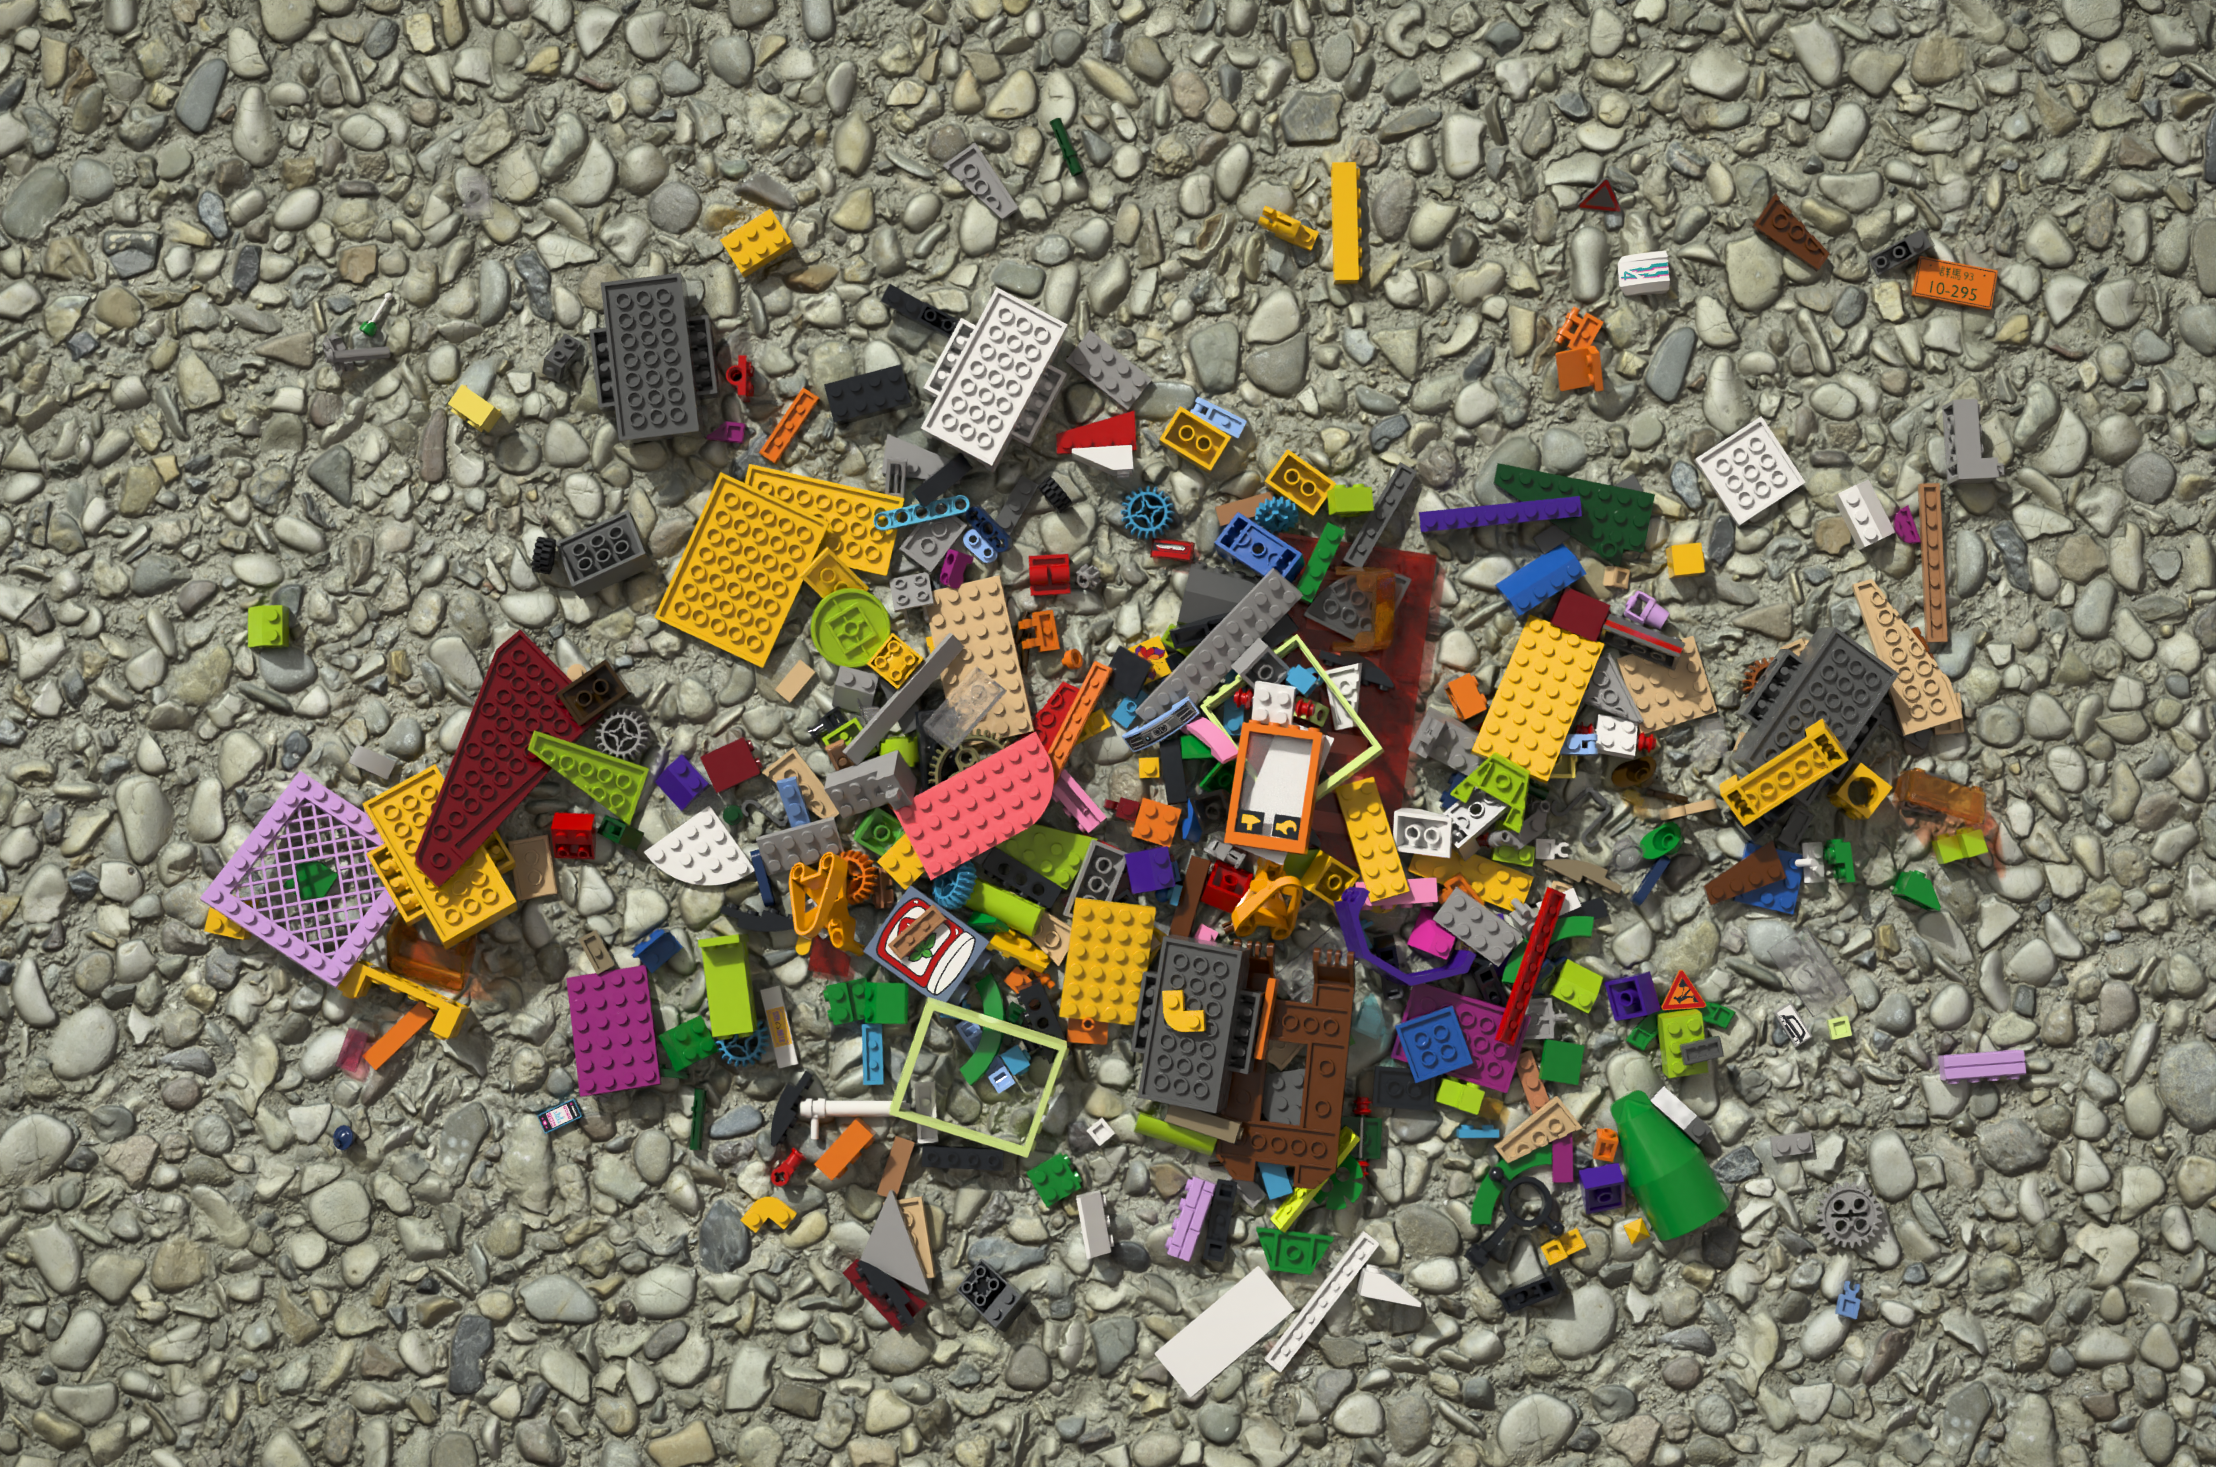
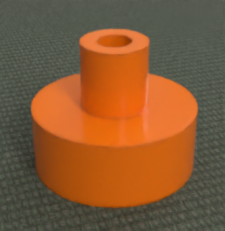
[1062,649,1083,670]

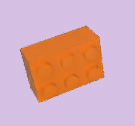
[814,1117,877,1181]

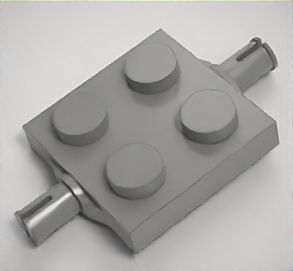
[1524,998,1567,1040]

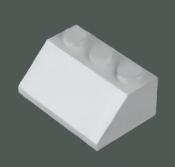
[1833,479,1895,550]
[1076,1190,1114,1259]

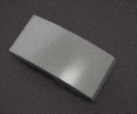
[348,745,396,780]

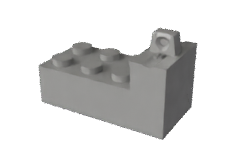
[1942,399,2005,485]
[1408,706,1486,776]
[824,750,917,819]

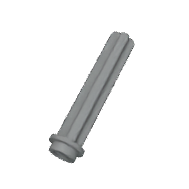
[325,346,390,365]

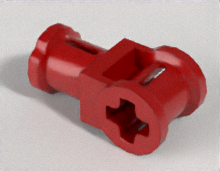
[771,1147,807,1186]

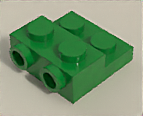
[1822,838,1855,883]
[823,977,868,1025]
[1026,1151,1083,1207]

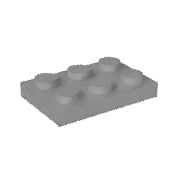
[899,504,967,573]

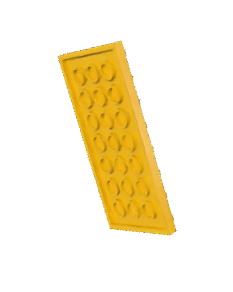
[745,464,905,577]
[1471,614,1604,784]

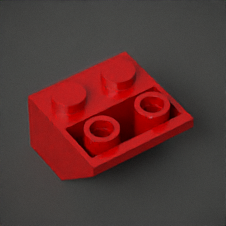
[551,813,597,860]

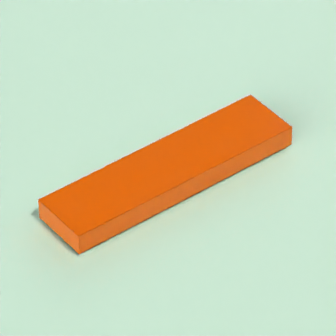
[759,387,820,464]
[1254,978,1279,1060]
[362,1001,436,1071]

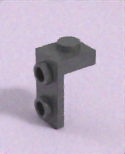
[542,334,581,382]

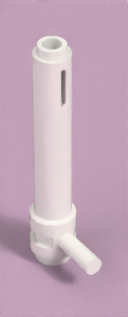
[800,1098,910,1139]

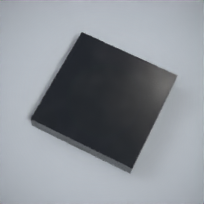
[1107,645,1154,699]

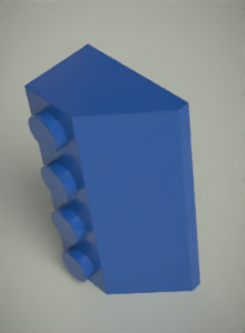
[1495,543,1587,618]

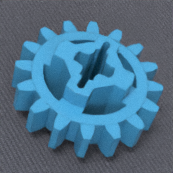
[1255,496,1299,534]

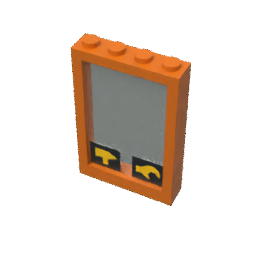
[1224,720,1325,856]

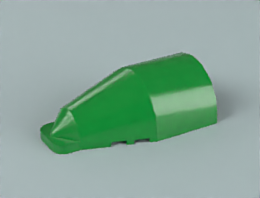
[1610,1090,1730,1241]

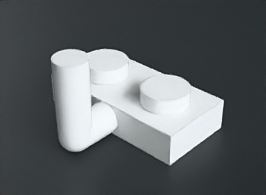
[1795,842,1825,883]

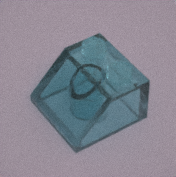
[1352,992,1387,1040]

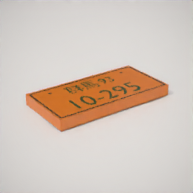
[1911,256,1998,310]

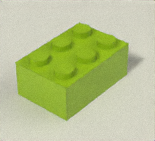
[1656,1009,1709,1078]

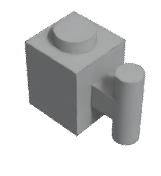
[1509,898,1537,939]

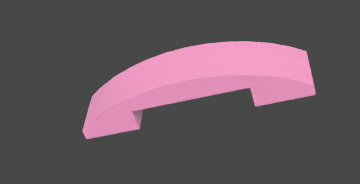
[1180,715,1238,764]

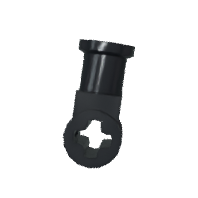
[807,706,849,743]

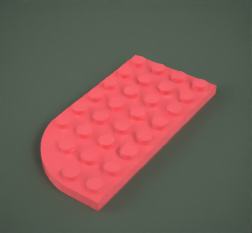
[893,732,1054,880]

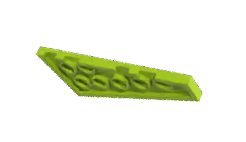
[528,730,649,825]
[995,824,1098,890]

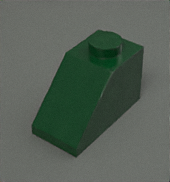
[597,815,644,851]

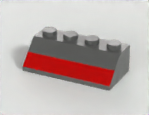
[1599,614,1685,671]

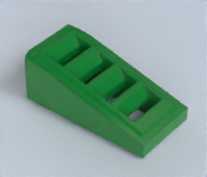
[967,911,1010,933]

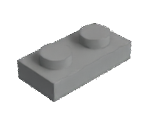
[1769,1132,1814,1157]

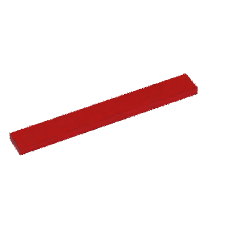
[1495,887,1566,1047]

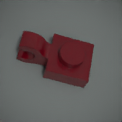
[1103,797,1140,822]

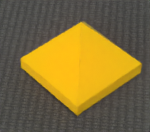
[1623,1218,1650,1244]

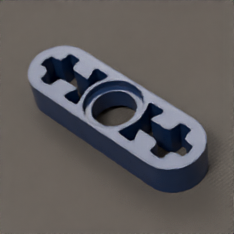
[966,506,1013,552]
[750,849,776,907]
[1630,855,1671,907]

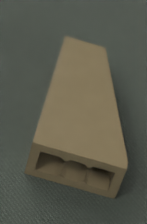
[1165,1104,1244,1144]

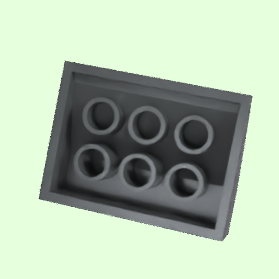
[556,510,653,599]

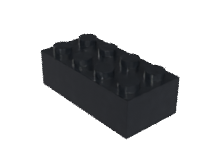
[824,364,912,427]

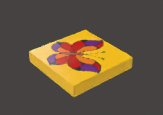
[1128,635,1172,686]

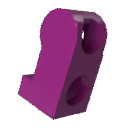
[940,549,974,589]

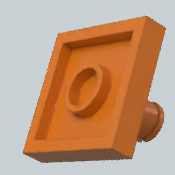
[1067,1017,1108,1045]

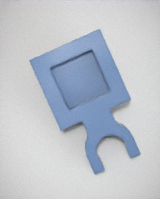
[1835,1281,1861,1320]

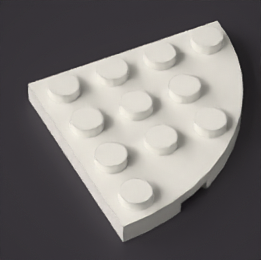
[644,805,755,885]

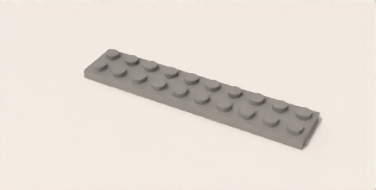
[1135,568,1303,723]

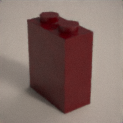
[1550,587,1611,642]
[700,737,763,794]

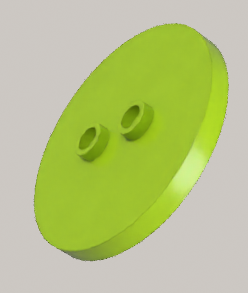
[810,588,891,668]

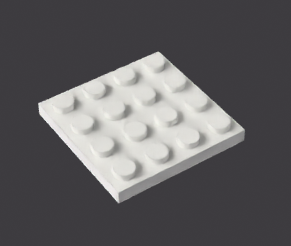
[1694,416,1805,526]

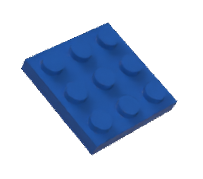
[1733,842,1804,914]
[1395,1005,1473,1083]

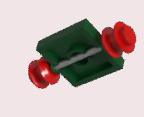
[1341,1097,1382,1179]

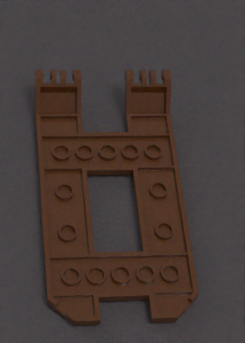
[1216,939,1356,1189]

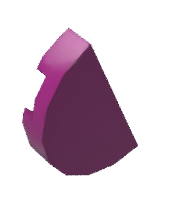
[1893,505,1921,544]

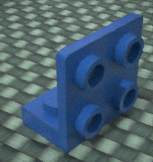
[632,928,684,973]

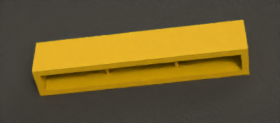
[1331,162,1362,284]

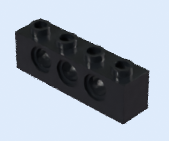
[982,847,1063,909]
[1016,978,1072,1064]
[922,1144,1004,1171]

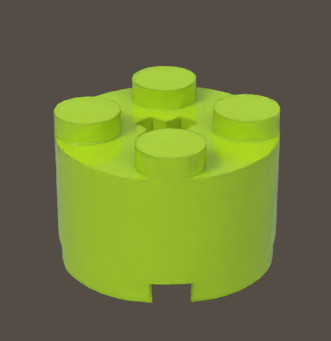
[879,736,919,767]

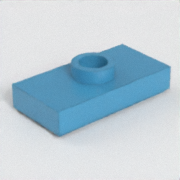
[1111,690,1149,729]

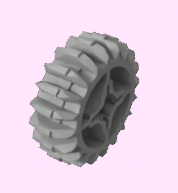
[595,708,650,761]

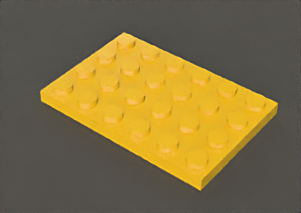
[1059,897,1156,1026]

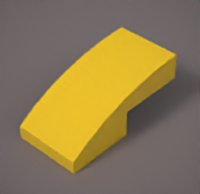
[1075,708,1112,746]
[1540,1227,1587,1265]

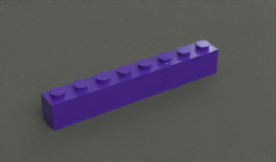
[1419,496,1582,532]

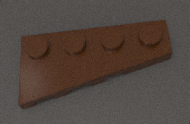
[1752,193,1830,271]
[1703,840,1786,905]

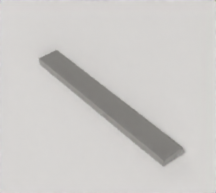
[842,633,964,766]

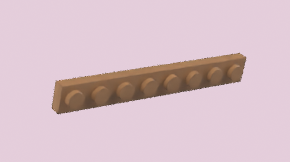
[1918,483,1948,643]

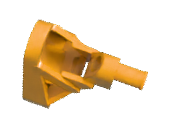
[789,852,866,957]
[1231,856,1303,940]

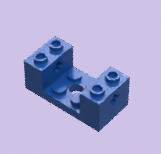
[1214,512,1305,583]

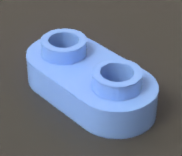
[963,530,998,564]

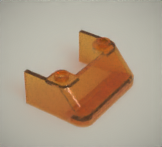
[1332,567,1396,652]
[1892,767,1987,826]
[387,912,477,991]

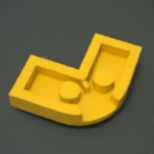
[1162,990,1206,1032]
[740,1197,797,1233]

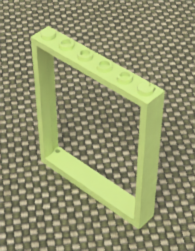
[1200,634,1385,803]
[889,997,1069,1158]

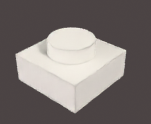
[1087,1118,1115,1146]

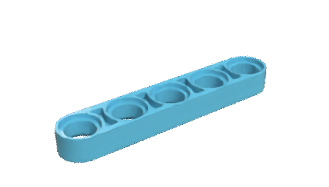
[874,495,970,531]

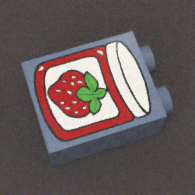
[863,885,995,1006]

